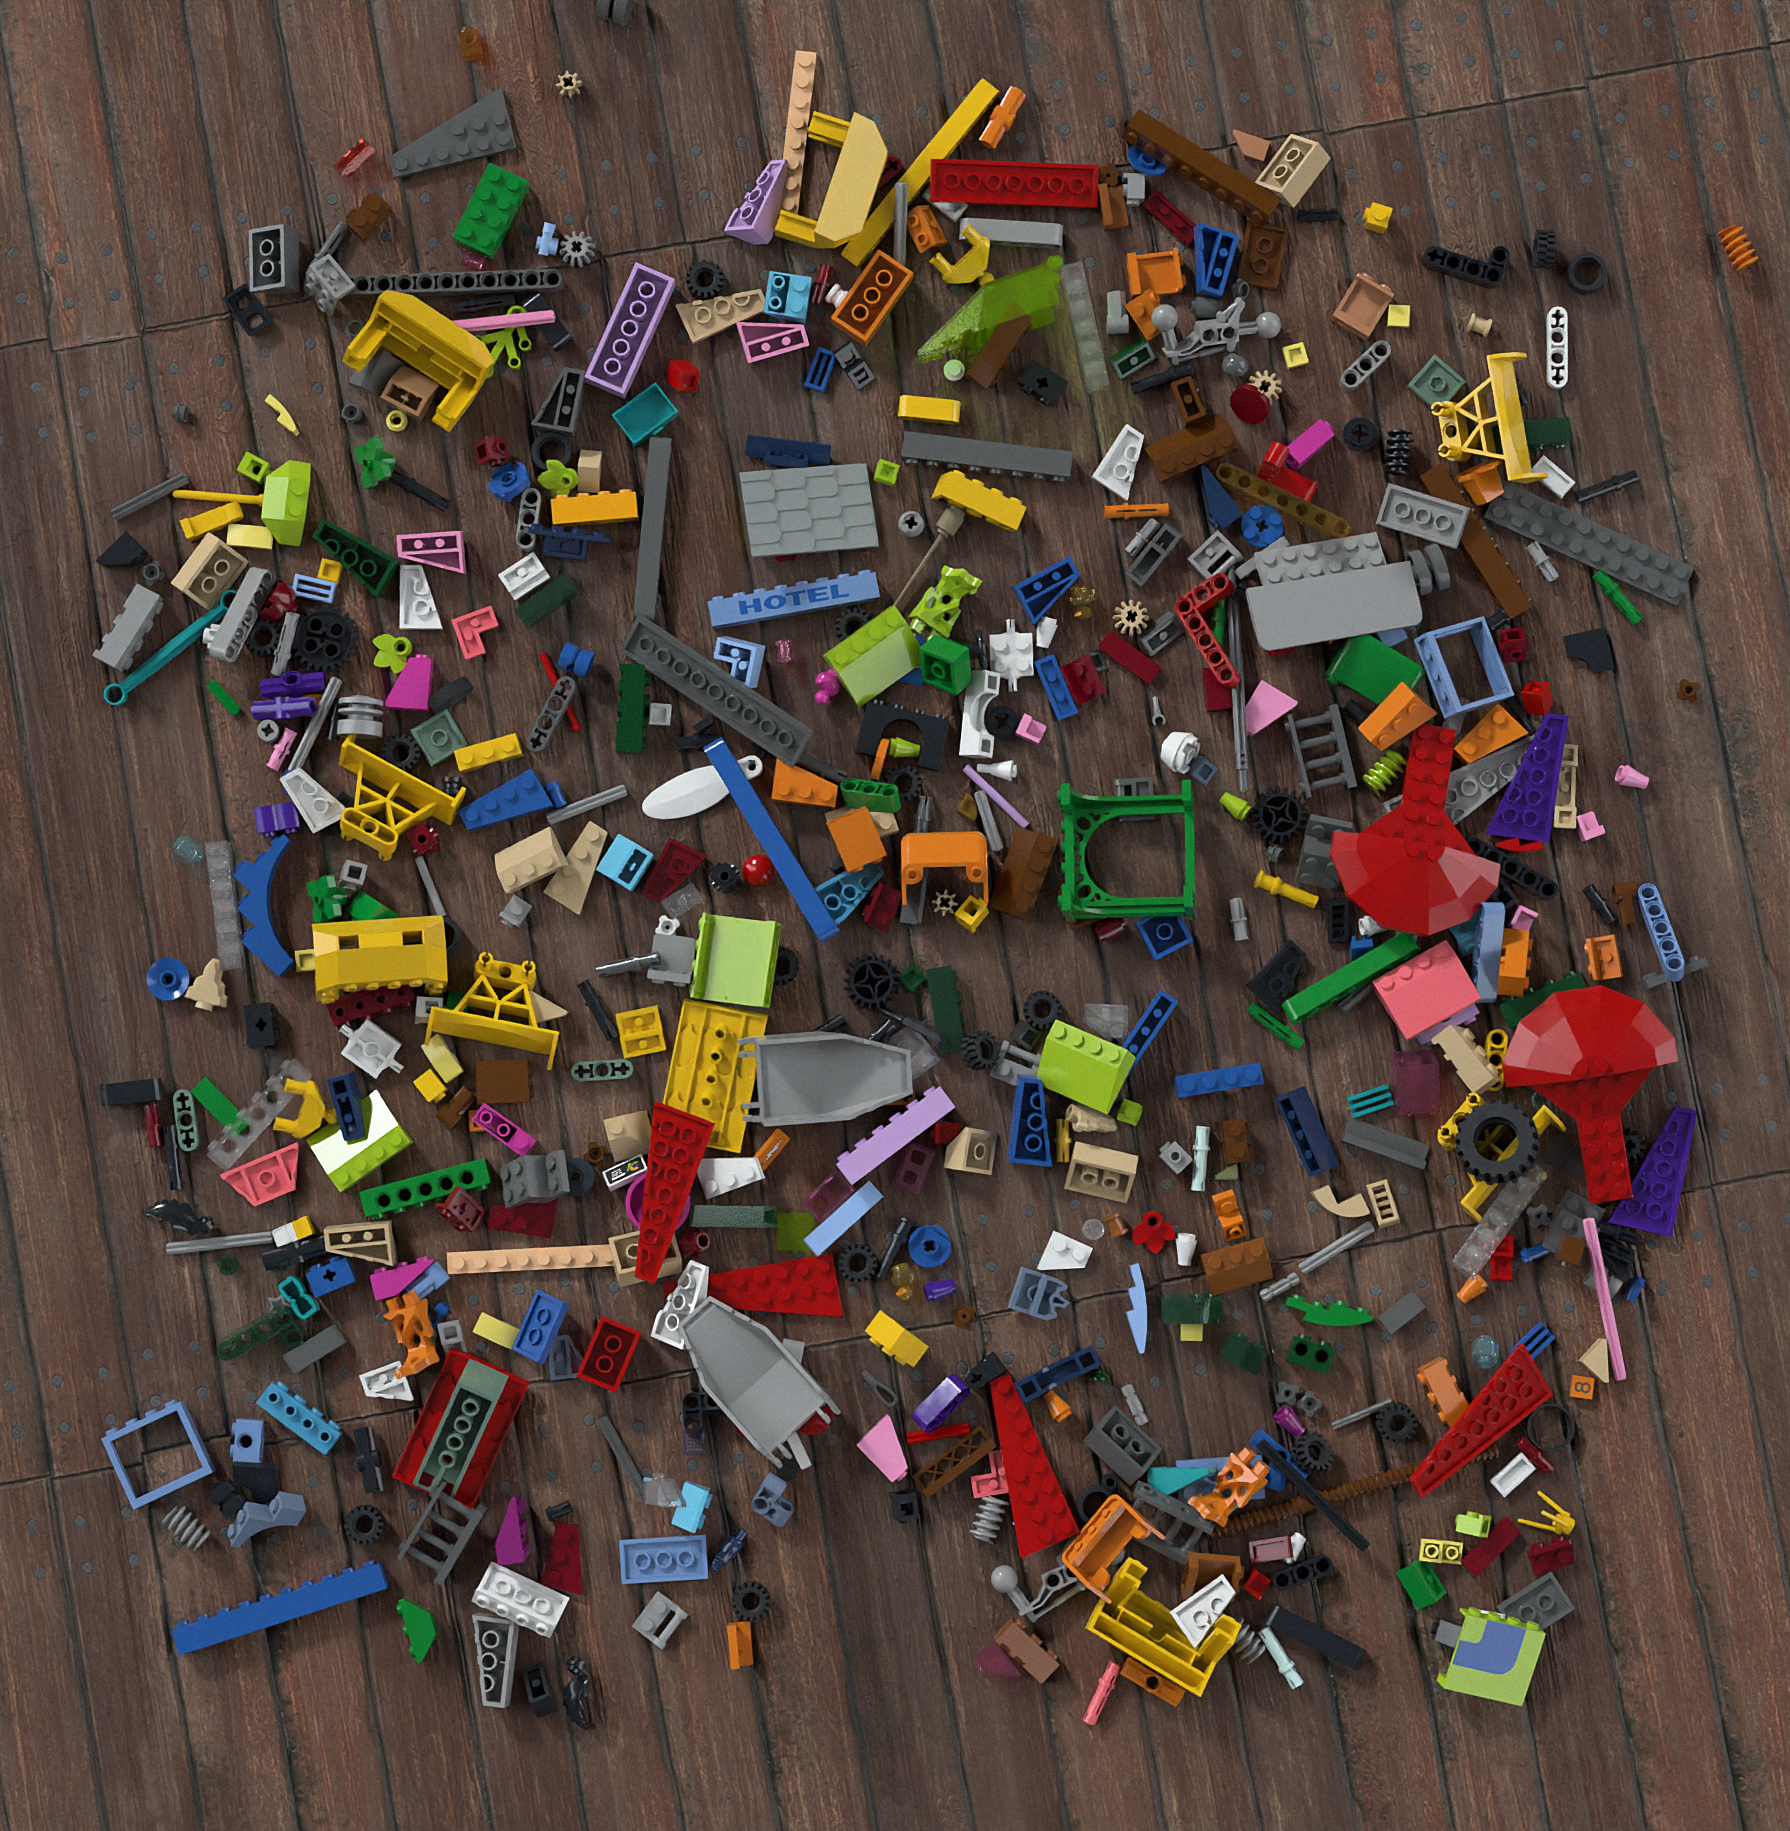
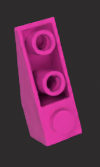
[472,1103,538,1156]
[369,1256,435,1300]

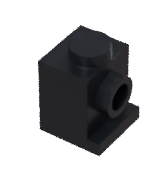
[889,1489,918,1524]

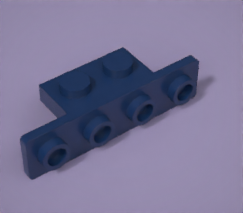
[745,435,831,469]
[524,523,611,560]

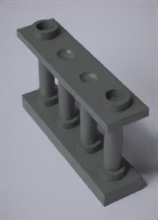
[1283,704,1357,800]
[1132,1480,1215,1565]
[397,1481,488,1585]

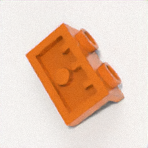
[907,205,948,253]
[727,1621,753,1670]

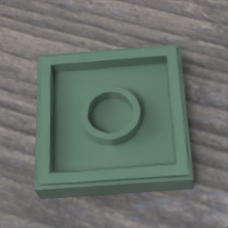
[1407,354,1467,411]
[410,709,469,767]

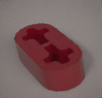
[876,156,902,191]

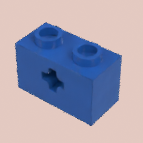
[306,1255,358,1298]

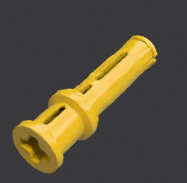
[1253,870,1319,909]

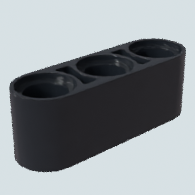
[521,291,573,352]
[99,1078,164,1107]
[1271,1554,1333,1591]

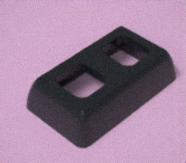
[223,284,271,336]

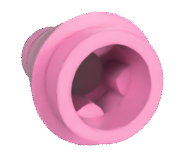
[1615,765,1649,789]

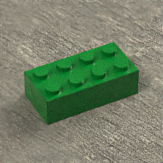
[452,162,529,261]

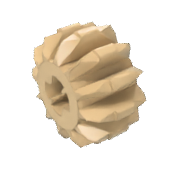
[1249,370,1282,406]
[1113,600,1149,636]

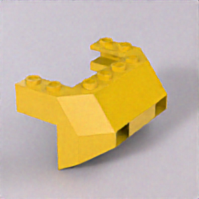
[775,111,888,249]
[342,290,494,432]
[312,915,448,1004]
[1085,1557,1242,1697]

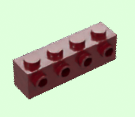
[326,984,417,1029]

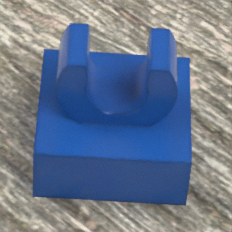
[1350,935,1373,961]

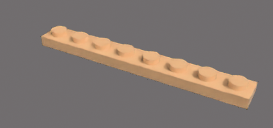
[778,50,817,217]
[447,1244,614,1274]

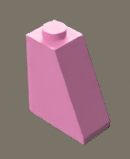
[1245,680,1298,737]
[856,1414,908,1483]

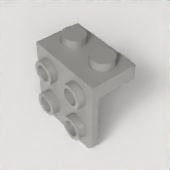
[647,933,696,986]

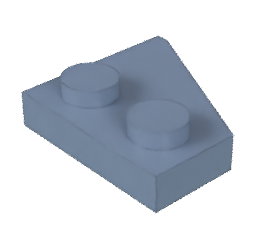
[548,1335,583,1381]

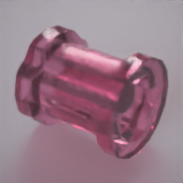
[461,248,488,271]
[775,640,795,664]

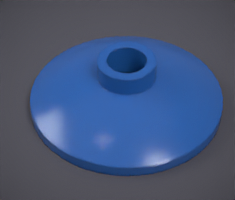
[1127,145,1167,176]
[146,958,190,1001]

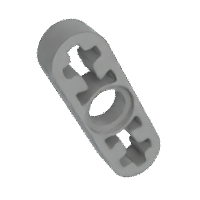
[1234,536,1290,580]

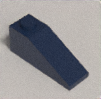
[1199,464,1243,532]
[327,1071,365,1142]

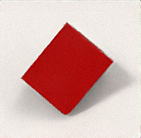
[666,360,700,391]
[1521,681,1553,715]
[1240,1567,1271,1600]

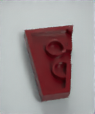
[641,837,708,904]
[487,1198,558,1238]
[541,1520,583,1595]

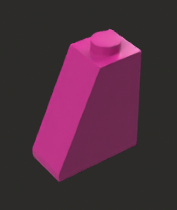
[1285,419,1335,472]
[385,654,434,712]

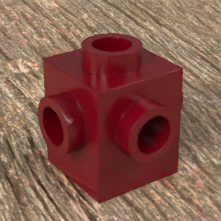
[473,435,510,467]
[1497,627,1529,663]
[405,821,439,856]

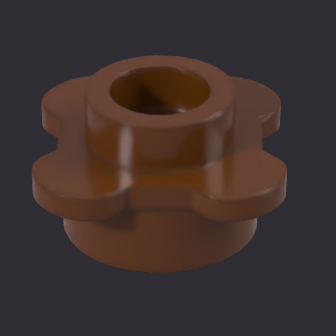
[1676,679,1700,703]
[583,1142,608,1166]

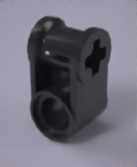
[965,1351,1007,1388]

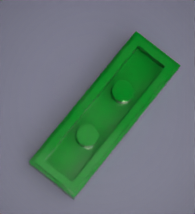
[190,1077,251,1138]

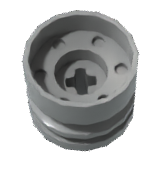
[337,695,384,739]

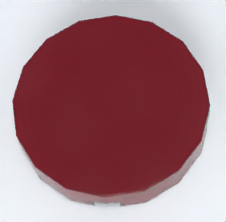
[1230,384,1270,424]

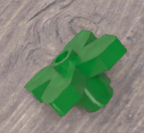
[354,436,395,489]
[306,874,347,924]

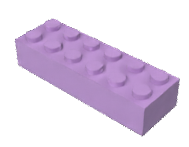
[585,262,676,399]
[836,1086,955,1185]

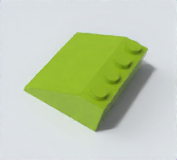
[823,606,921,708]
[1036,1020,1136,1115]
[306,1090,413,1192]

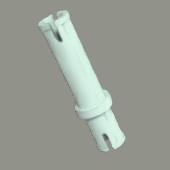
[1191,1126,1210,1191]
[1258,1626,1303,1689]

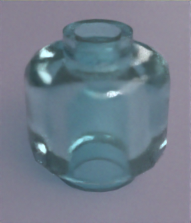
[171,834,204,866]
[1471,1335,1500,1369]

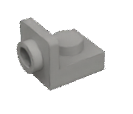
[499,895,532,928]

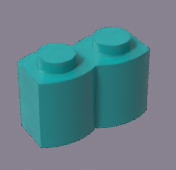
[278,1276,320,1320]

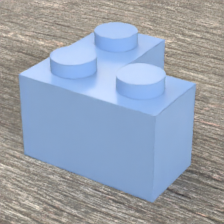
[713,636,765,688]

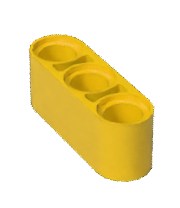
[898,395,961,425]
[1484,1029,1508,1092]

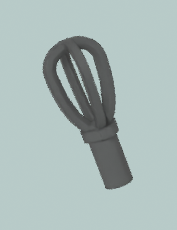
[860,1369,898,1407]

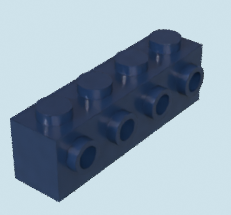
[1275,1086,1339,1177]

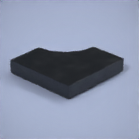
[1562,627,1614,674]
[232,1461,278,1503]

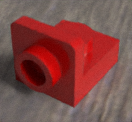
[930,1122,961,1144]

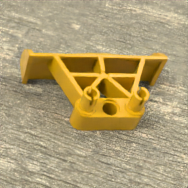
[1431,352,1548,484]
[339,734,466,861]
[424,952,559,1070]
[1437,1093,1567,1227]

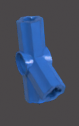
[1249,1428,1308,1490]

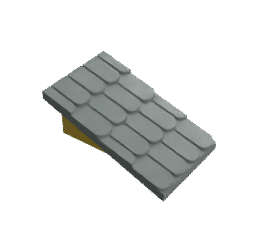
[739,463,879,558]

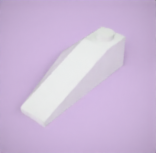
[651,1260,709,1350]

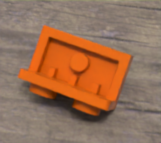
[1125,288,1161,341]
[1584,934,1623,981]

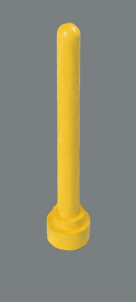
[172,489,264,507]

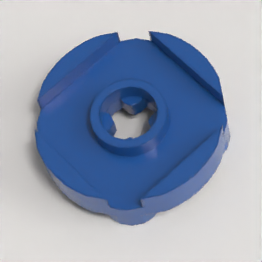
[488,462,531,502]
[1240,505,1283,549]
[908,1225,951,1267]

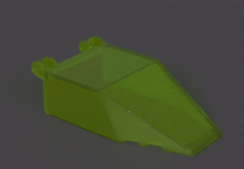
[916,255,1064,365]

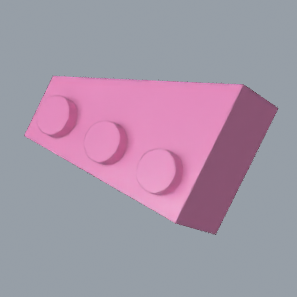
[736,322,809,363]
[396,531,466,574]

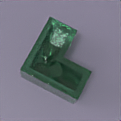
[1161,1293,1222,1325]
[1216,1331,1268,1376]

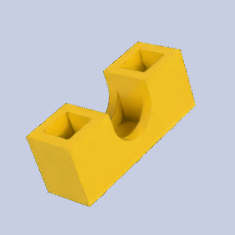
[454,733,523,774]

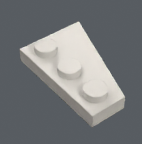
[1091,424,1144,501]
[400,565,443,630]
[280,767,346,833]
[697,1157,765,1199]
[1170,1574,1236,1649]

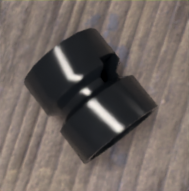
[208,1478,249,1520]

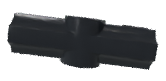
[261,1235,330,1271]
[353,1426,385,1494]

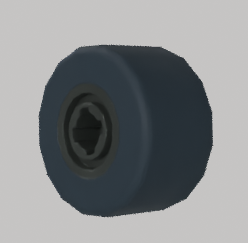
[566,1158,596,1196]

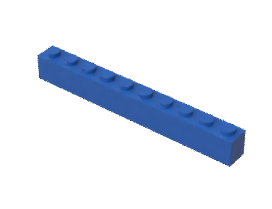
[171,1560,389,1655]

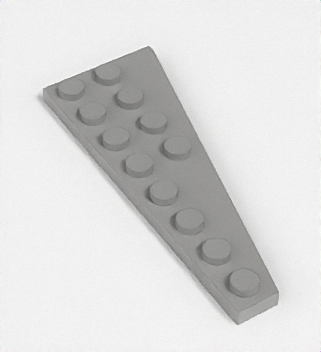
[1382,734,1535,825]

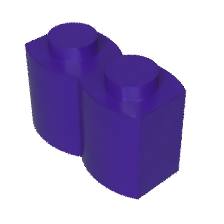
[254,802,302,838]

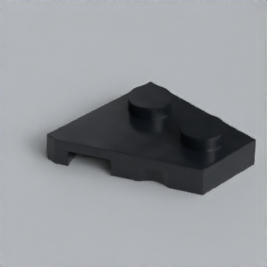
[1598,1234,1636,1284]

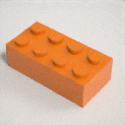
[831,249,914,347]

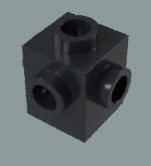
[710,862,741,893]

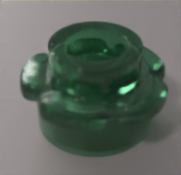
[218,1254,239,1275]

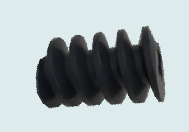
[1383,429,1414,476]

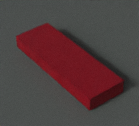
[1141,189,1196,247]
[1097,630,1161,685]
[1460,1516,1521,1577]

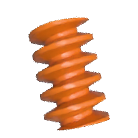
[1717,224,1759,272]

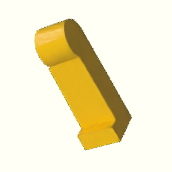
[180,502,244,542]

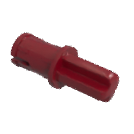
[810,263,833,306]
[144,1104,163,1147]
[1516,1437,1555,1475]

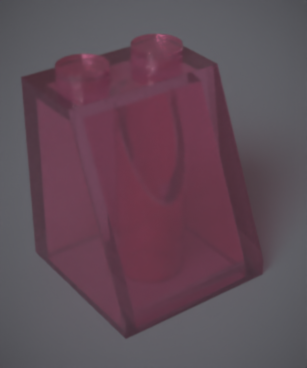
[1389,1048,1440,1117]

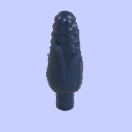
[710,1528,748,1572]

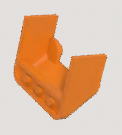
[901,831,988,905]
[1062,1494,1165,1604]

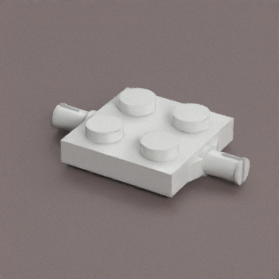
[990,619,1034,692]
[339,1019,404,1078]

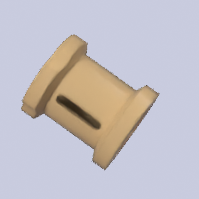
[1466,313,1492,338]

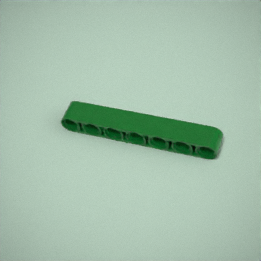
[1282,932,1420,1025]

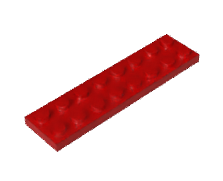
[929,159,1098,209]

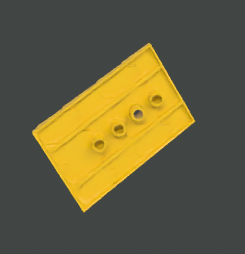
[663,998,768,1153]

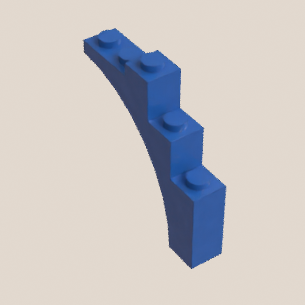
[233,834,296,978]

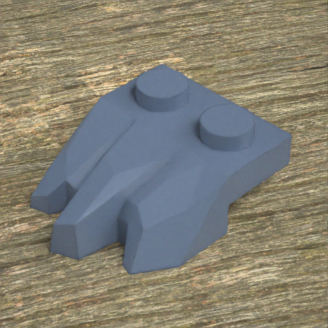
[1008,1267,1070,1321]

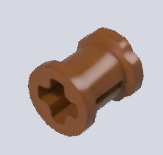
[1102,1212,1128,1239]

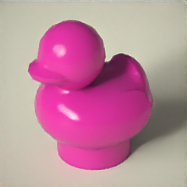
[815,669,840,705]

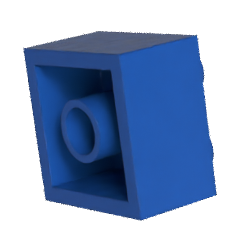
[1134,916,1193,962]

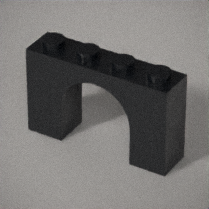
[856,699,950,772]

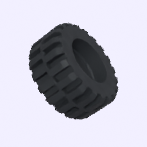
[1455,1100,1540,1186]

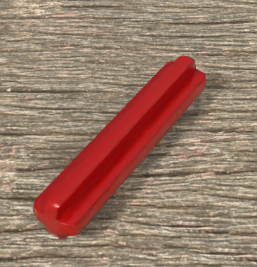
[906,1422,970,1444]

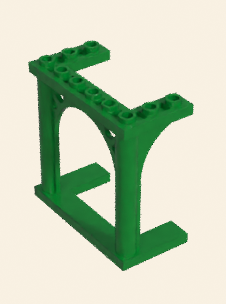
[1057,780,1196,923]

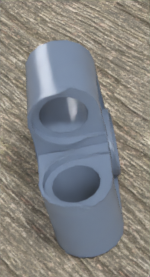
[751,1472,794,1527]

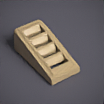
[1366,1179,1400,1229]

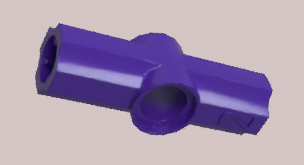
[260,671,327,698]
[251,697,317,721]

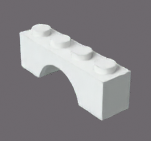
[959,670,1000,758]

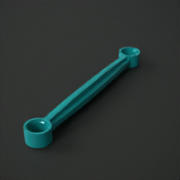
[104,590,237,706]

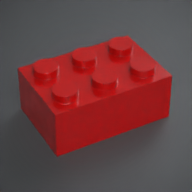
[576,1316,642,1394]

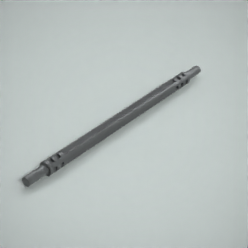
[1227,566,1249,792]

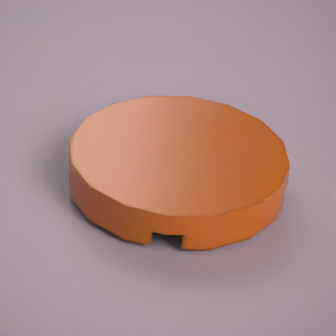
[870,738,890,781]

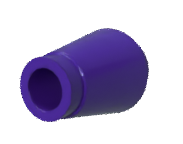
[923,1279,956,1303]

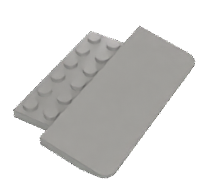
[1246,532,1422,651]

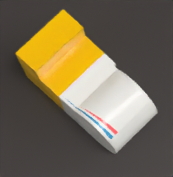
[271,1216,316,1248]

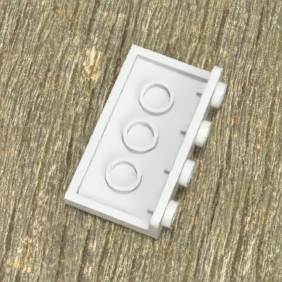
[472,1561,569,1638]

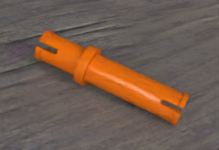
[1104,503,1169,520]

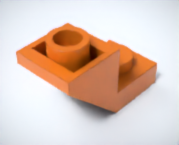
[1212,1189,1247,1242]

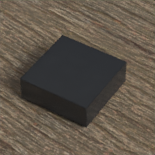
[693,714,715,735]

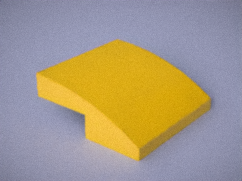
[615,1005,666,1058]

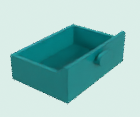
[612,382,679,448]

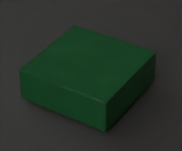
[898,963,927,994]

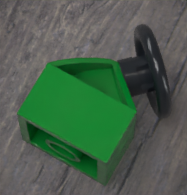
[919,629,987,695]

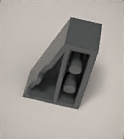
[531,367,586,437]

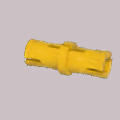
[1054,1119,1071,1162]

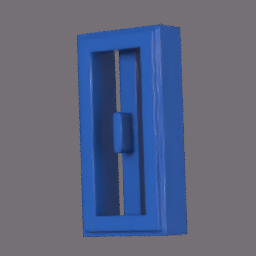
[803,347,836,394]
[1509,1322,1555,1359]

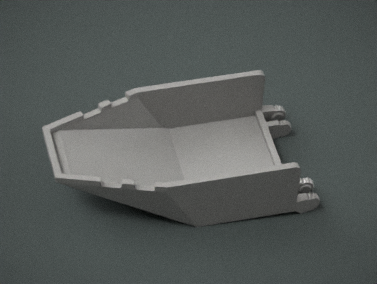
[738,1031,913,1126]
[678,1296,841,1468]

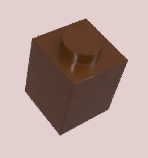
[1554,1234,1586,1269]

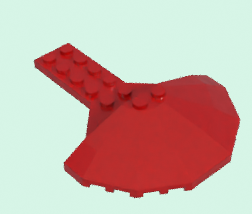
[1329,724,1501,937]
[1501,985,1678,1204]

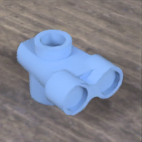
[535,222,559,256]

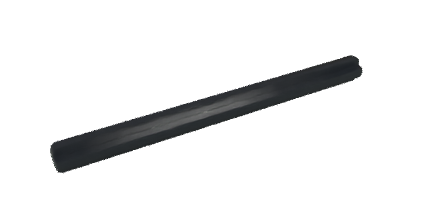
[1256,1439,1370,1552]

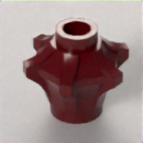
[677,1227,710,1260]

